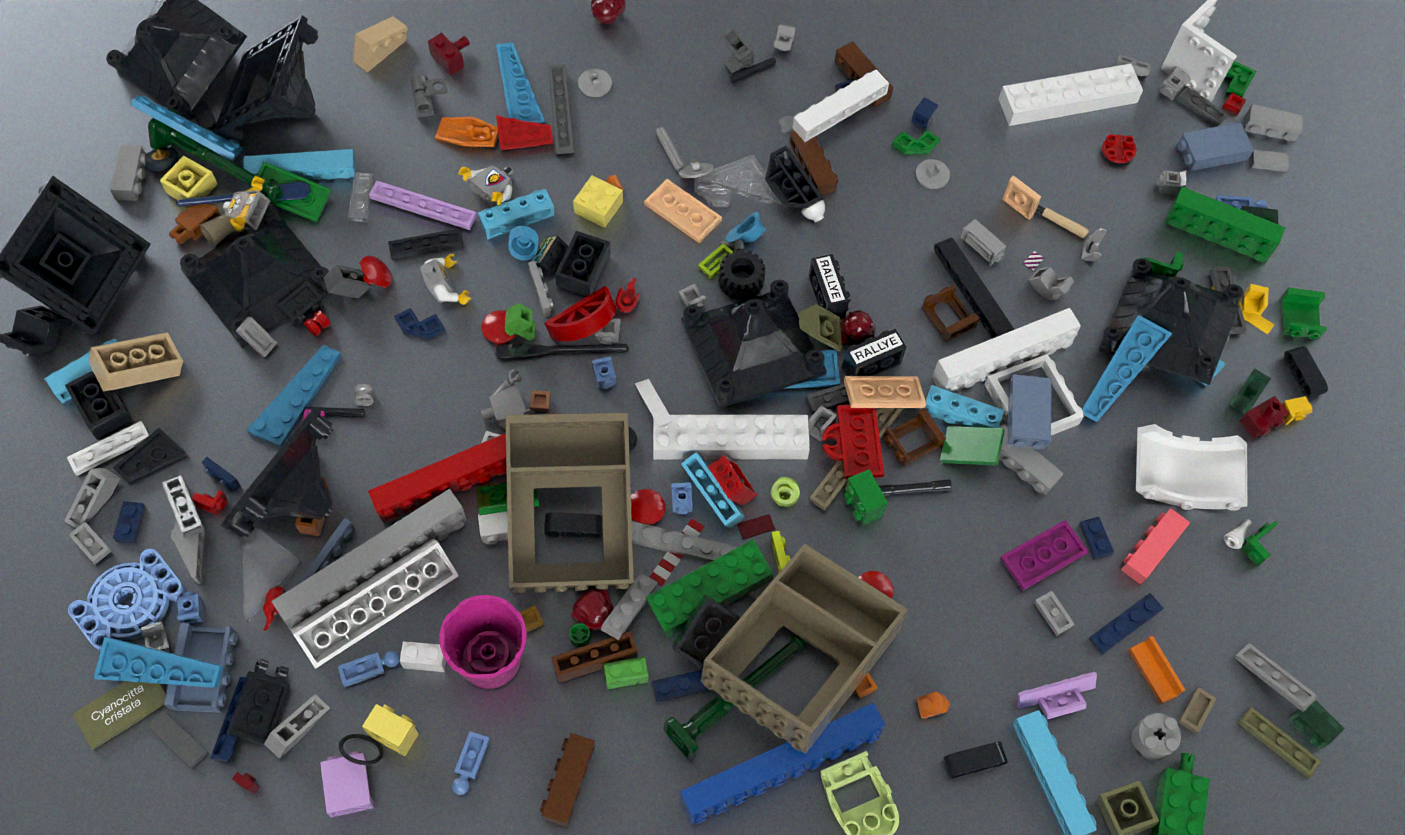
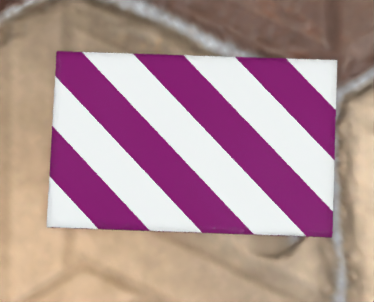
[1023,251,1044,271]

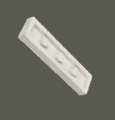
[67,421,149,476]

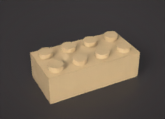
[89,332,183,392]

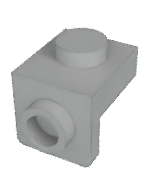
[774,24,796,51]
[678,283,706,309]
[595,318,621,344]
[141,621,171,652]

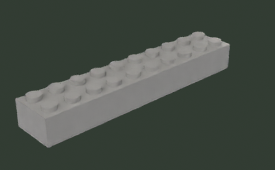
[271,489,467,629]

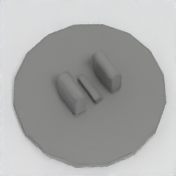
[578,69,612,98]
[679,159,714,178]
[915,159,950,189]

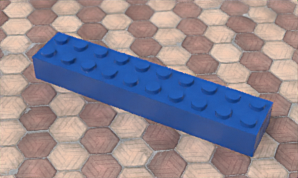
[679,702,886,824]

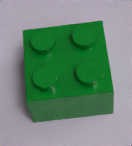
[843,469,888,526]

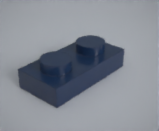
[202,457,241,492]
[113,501,145,543]
[1079,517,1114,559]

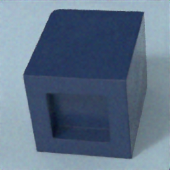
[911,97,938,129]

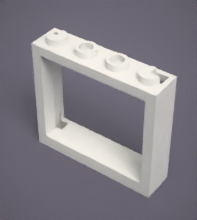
[984,354,1084,435]

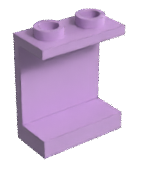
[320,751,374,817]

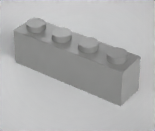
[999,424,1064,496]

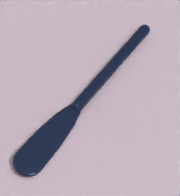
[176,182,310,207]

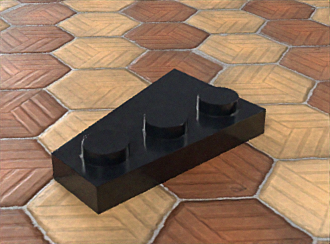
[113,428,187,483]

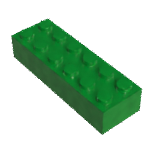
[1165,187,1286,263]
[646,539,773,637]

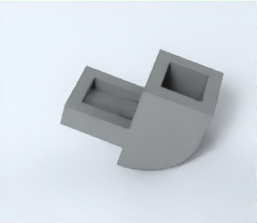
[1028,267,1074,301]

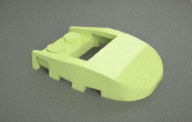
[820,751,899,835]

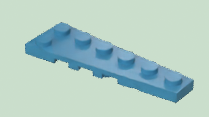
[131,96,243,161]
[1082,315,1172,423]

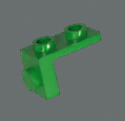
[1143,251,1185,277]
[1242,521,1278,566]

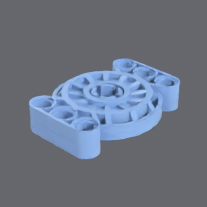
[68,549,187,652]

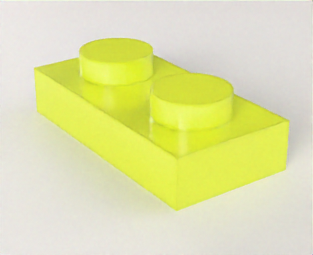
[770,531,790,573]

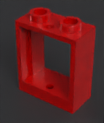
[708,455,758,506]

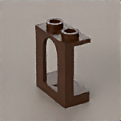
[922,285,980,343]
[884,408,946,466]

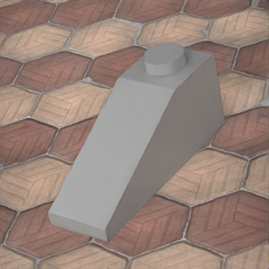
[64,468,120,528]
[171,522,205,585]
[264,694,330,759]

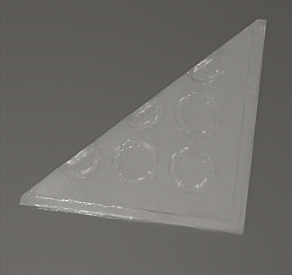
[696,154,787,208]
[242,524,302,622]

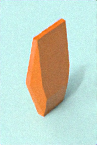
[434,116,499,147]

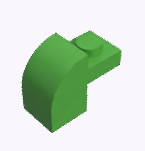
[505,303,536,340]

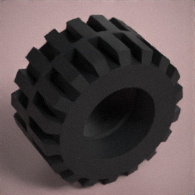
[719,249,766,300]

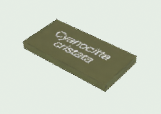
[72,681,166,750]

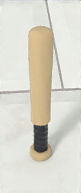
[1036,205,1089,238]

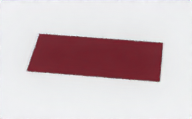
[737,514,775,539]

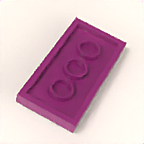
[1000,520,1089,591]

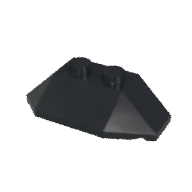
[765,145,823,208]

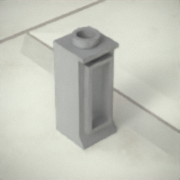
[960,219,1007,266]

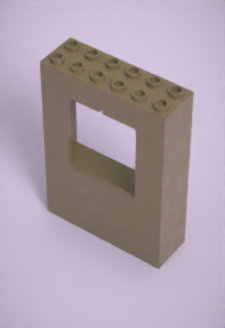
[505,413,634,594]
[701,544,908,754]

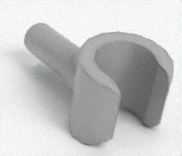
[720,240,744,252]

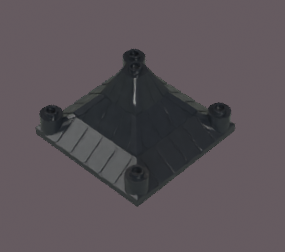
[106,0,248,120]
[213,15,318,142]
[0,175,151,336]
[180,205,329,348]
[1099,258,1243,385]
[681,280,827,408]
[221,407,334,538]

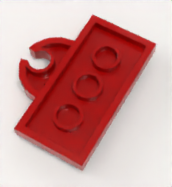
[821,405,884,479]

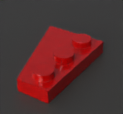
[496,115,553,151]

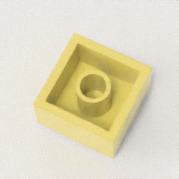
[160,155,217,207]
[573,175,623,228]
[362,704,419,756]

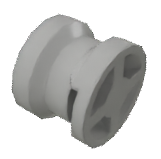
[353,384,374,406]

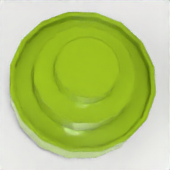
[771,477,800,507]

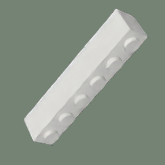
[792,70,889,142]

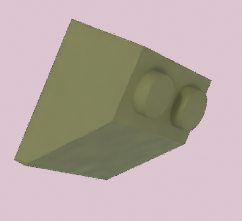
[799,304,842,351]

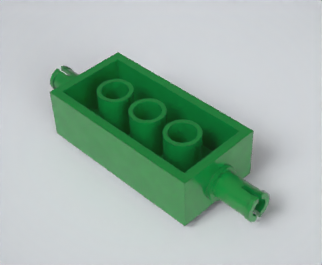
[1151,753,1210,835]

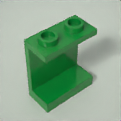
[1281,287,1327,339]

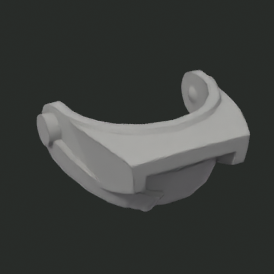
[1081,228,1107,261]

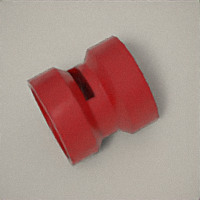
[304,310,331,337]

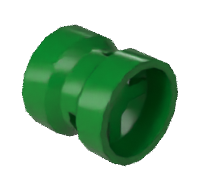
[569,623,591,648]

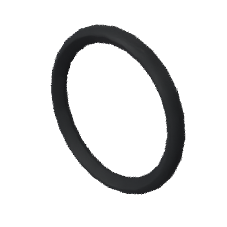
[339,734,384,765]

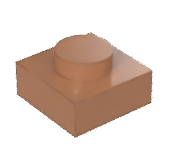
[529,390,551,412]

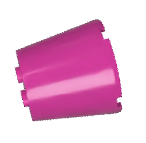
[440,595,527,689]

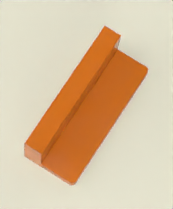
[1128,636,1185,705]

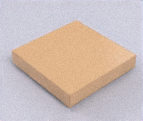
[1002,175,1041,220]

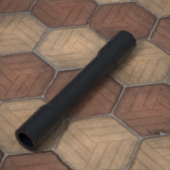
[878,479,952,497]

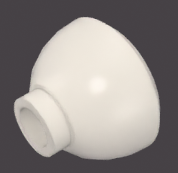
[801,200,825,223]

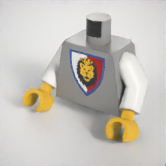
[458,166,514,207]
[420,254,471,305]

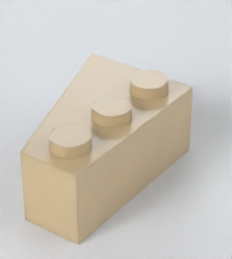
[353,16,408,73]

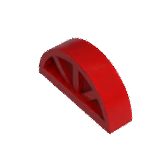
[544,285,616,342]

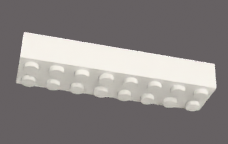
[999,63,1143,126]
[932,308,1081,393]
[653,415,810,460]
[290,539,459,669]

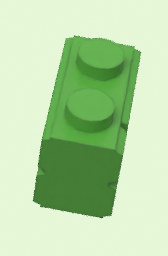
[604,657,648,690]

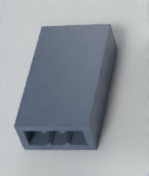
[1178,122,1254,171]
[1008,374,1051,450]

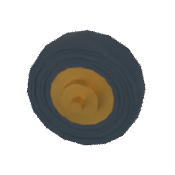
[145,147,179,171]

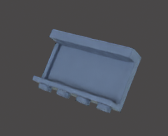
[164,623,237,713]

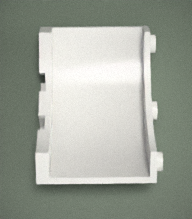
[1136,424,1247,511]

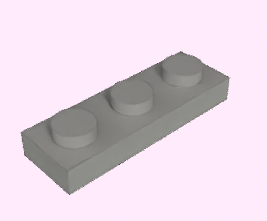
[528,261,554,318]

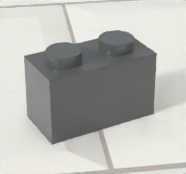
[324,265,371,299]

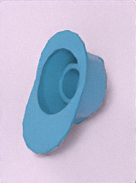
[725,212,766,242]
[508,226,539,260]

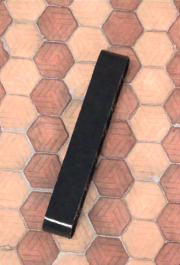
[934,237,1014,339]

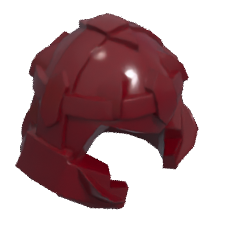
[591,0,626,24]
[840,310,876,345]
[571,588,614,631]

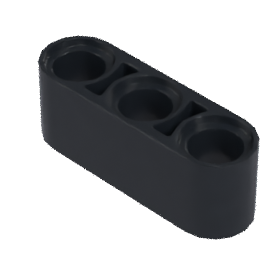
[1284,346,1328,398]
[544,512,602,539]
[944,741,1008,779]

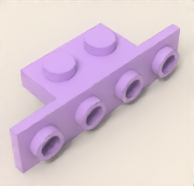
[1017,672,1097,719]

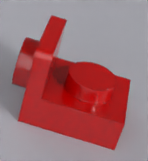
[191,490,227,515]

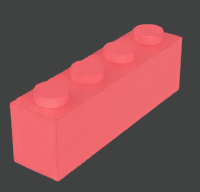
[1121,508,1190,585]

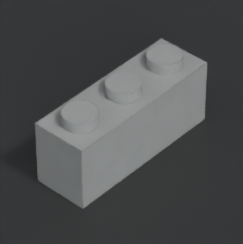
[1244,104,1303,142]
[110,145,147,201]

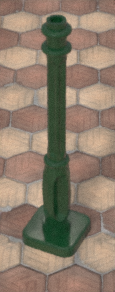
[148,109,283,201]
[663,635,810,761]

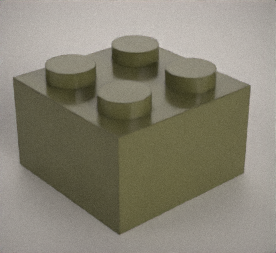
[1096,780,1159,835]

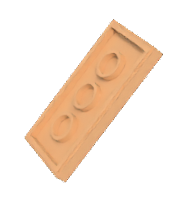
[644,179,722,244]
[844,376,926,408]

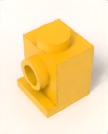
[1282,396,1312,425]

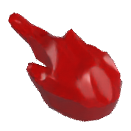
[615,278,640,313]
[262,586,286,631]

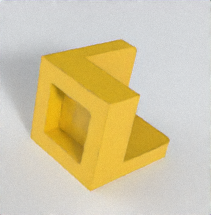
[1243,284,1269,315]

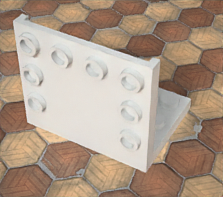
[1161,0,1237,102]

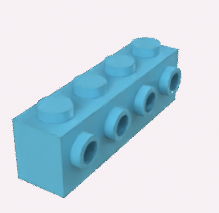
[478,189,554,239]
[925,385,1004,428]

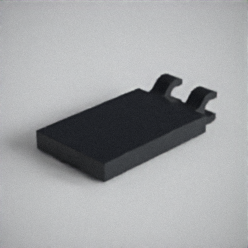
[226,659,290,746]

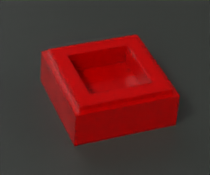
[1223,92,1246,115]

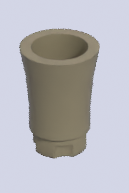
[199,213,235,247]

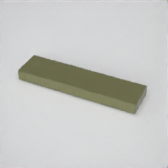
[1238,707,1322,778]

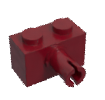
[428,32,470,75]
[1239,396,1289,438]

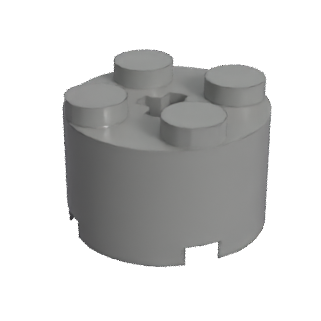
[1132,713,1181,761]

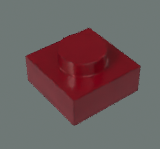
[232,772,260,795]

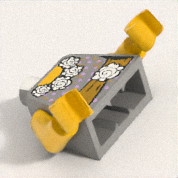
[223,176,270,232]

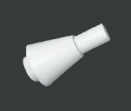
[1224,519,1252,549]

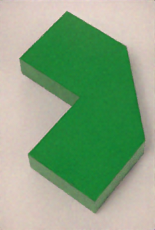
[891,130,941,154]

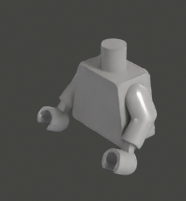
[481,369,535,429]

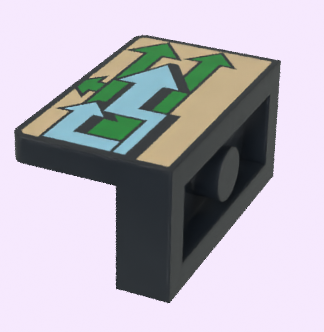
[530,235,568,276]

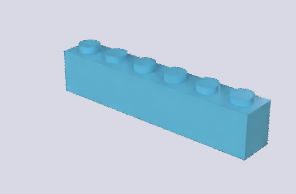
[243,149,356,181]
[1012,710,1097,835]

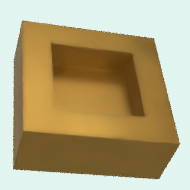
[520,605,544,632]

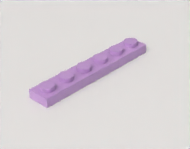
[369,181,477,230]

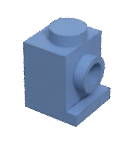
[592,356,616,389]
[671,482,693,514]
[177,592,204,625]

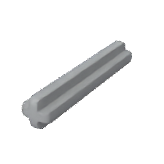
[656,127,684,171]

